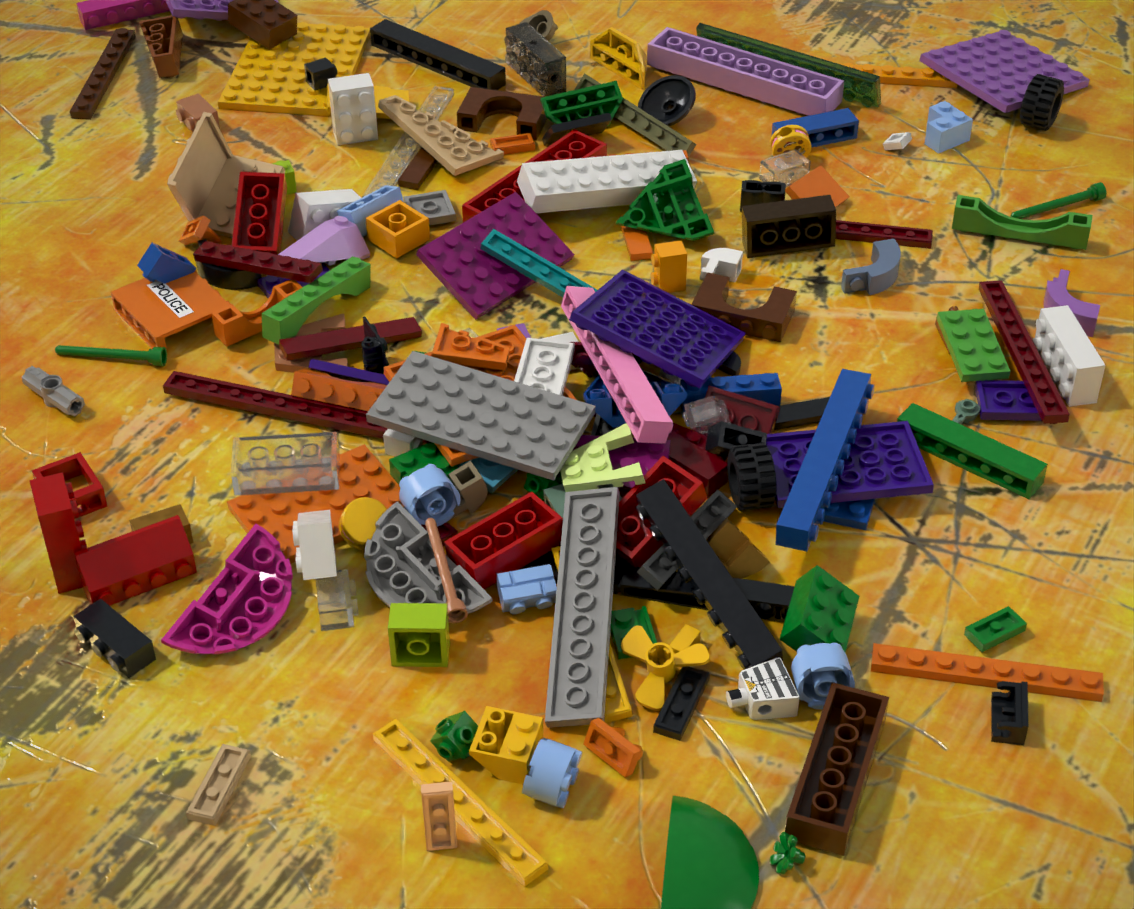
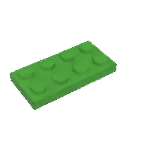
[937,309,1011,382]

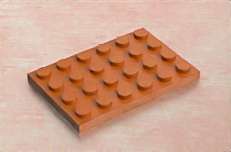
[227,444,405,564]

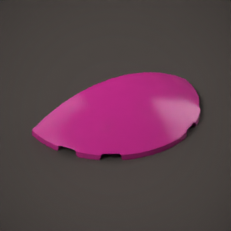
[161,524,293,654]

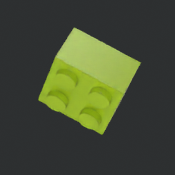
[388,603,450,667]

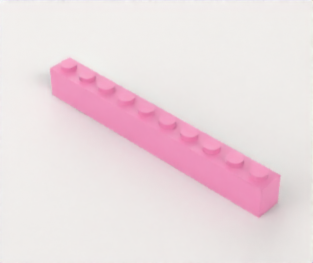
[561,286,673,443]

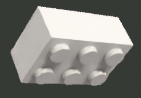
[328,73,378,145]
[292,510,337,580]

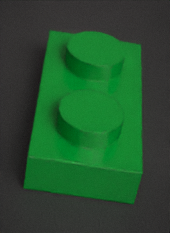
[964,606,1027,652]

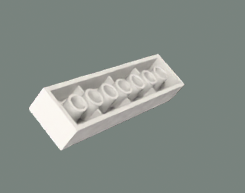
[517,150,697,213]

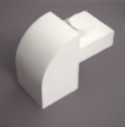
[700,248,743,282]

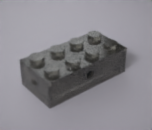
[504,22,566,97]

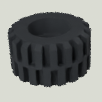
[1020,74,1064,131]
[727,443,777,511]

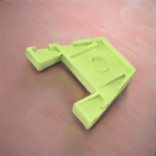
[560,423,645,492]

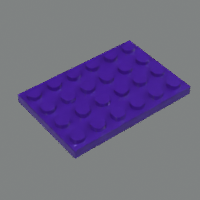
[766,421,934,508]

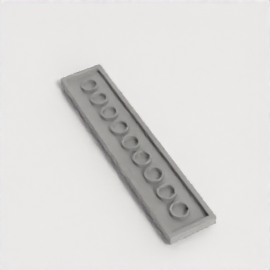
[545,487,620,728]

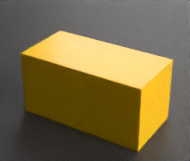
[669,624,701,654]

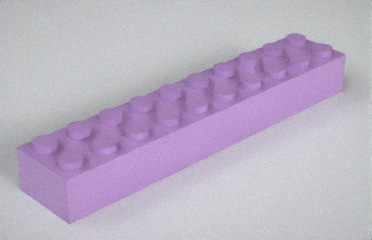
[647,27,844,116]

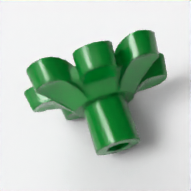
[770,832,805,874]

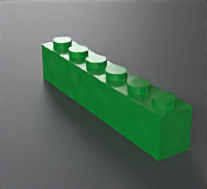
[897,403,1048,499]

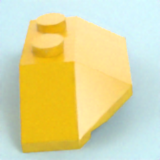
[590,27,647,90]

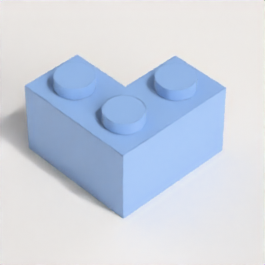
[925,101,973,153]

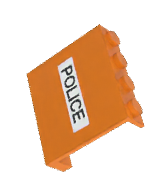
[111,270,231,353]

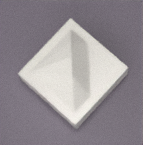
[883,132,912,150]

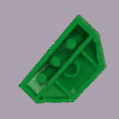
[540,81,623,127]

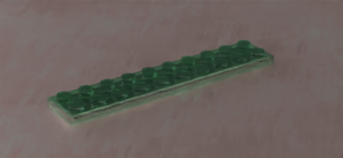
[696,23,881,108]

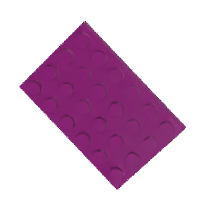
[416,192,575,320]

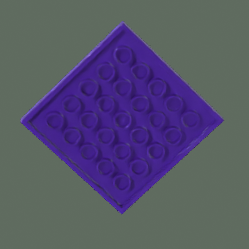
[569,269,746,388]

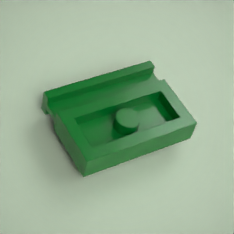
[610,606,657,660]

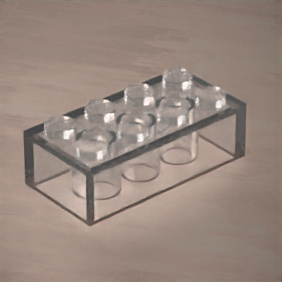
[231,432,340,495]

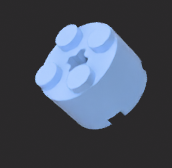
[399,464,461,527]
[791,643,855,709]
[522,738,582,808]

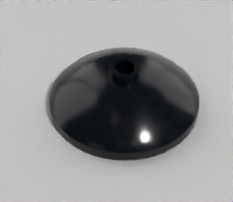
[638,75,696,126]

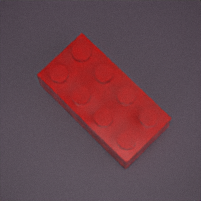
[232,172,287,255]
[616,456,707,567]
[29,472,87,594]
[444,492,563,589]

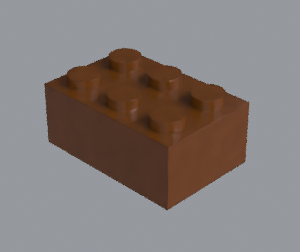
[228,0,298,50]

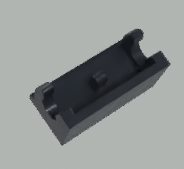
[991,681,1029,745]

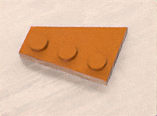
[432,323,510,370]

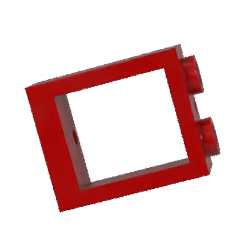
[32,452,107,519]

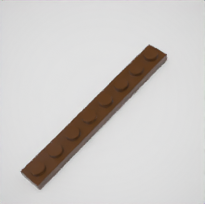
[70,28,136,120]

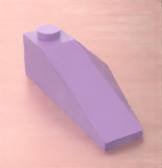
[278,216,370,265]

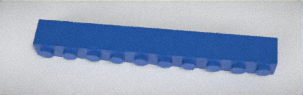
[775,369,874,552]

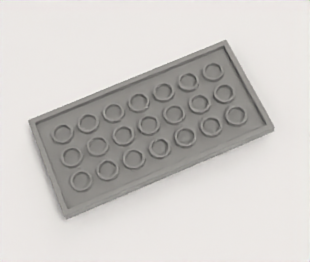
[366,351,595,481]

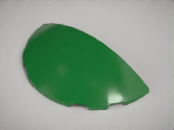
[661,796,759,909]

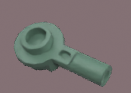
[952,399,980,425]

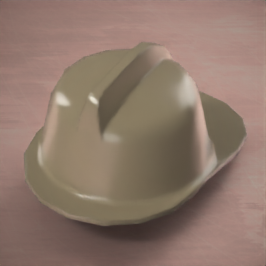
[515,10,558,46]

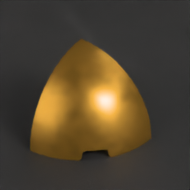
[707,517,770,579]

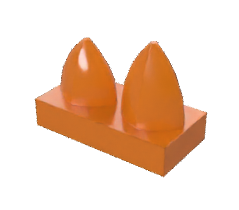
[179,215,222,245]
[583,718,643,777]

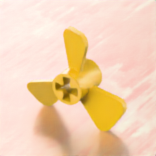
[621,626,710,711]

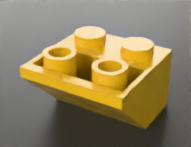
[469,706,544,784]

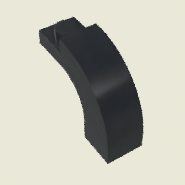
[196,239,262,290]

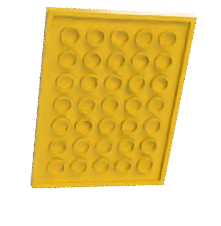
[218,22,370,117]

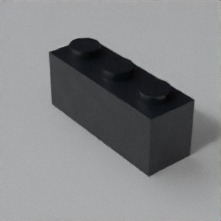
[73,599,156,678]

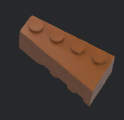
[139,15,183,78]

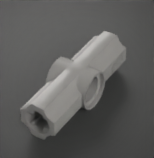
[22,366,85,417]

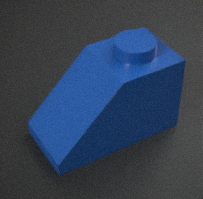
[137,243,197,284]

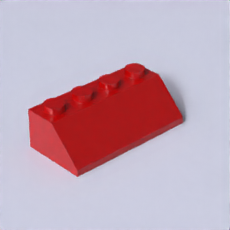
[74,515,197,606]

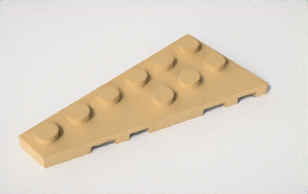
[378,95,504,176]

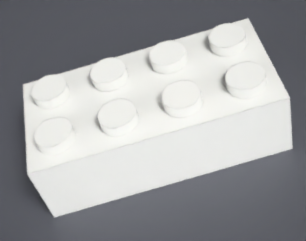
[1032,305,1106,407]

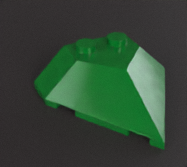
[616,159,714,241]

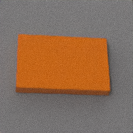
[785,165,850,208]

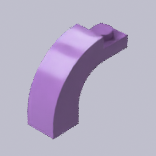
[1043,269,1100,337]

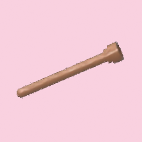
[425,518,468,623]

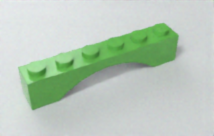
[952,195,1093,250]
[262,256,371,345]

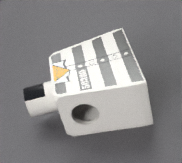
[726,657,799,720]

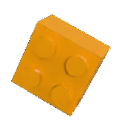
[366,200,430,259]

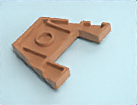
[274,314,348,373]

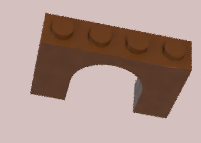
[457,87,547,141]
[691,273,797,342]

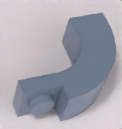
[841,239,901,295]

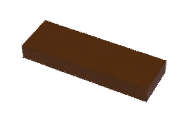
[398,147,438,190]

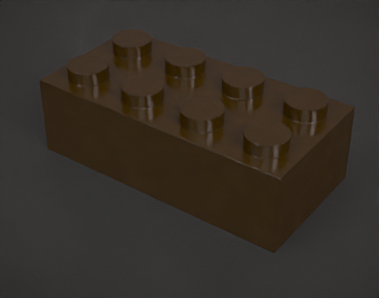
[742,195,836,258]

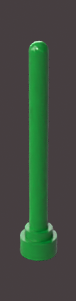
[1011,182,1107,219]
[55,345,167,366]

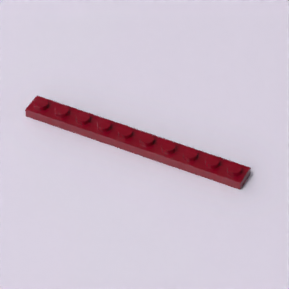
[979,280,1070,424]
[163,371,388,439]

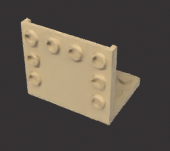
[167,112,285,238]

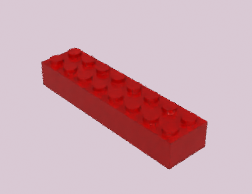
[462,129,607,223]

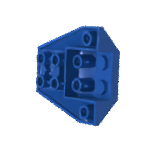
[583,368,687,427]

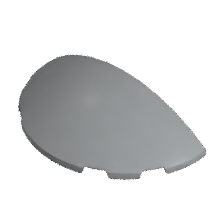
[364,501,493,614]

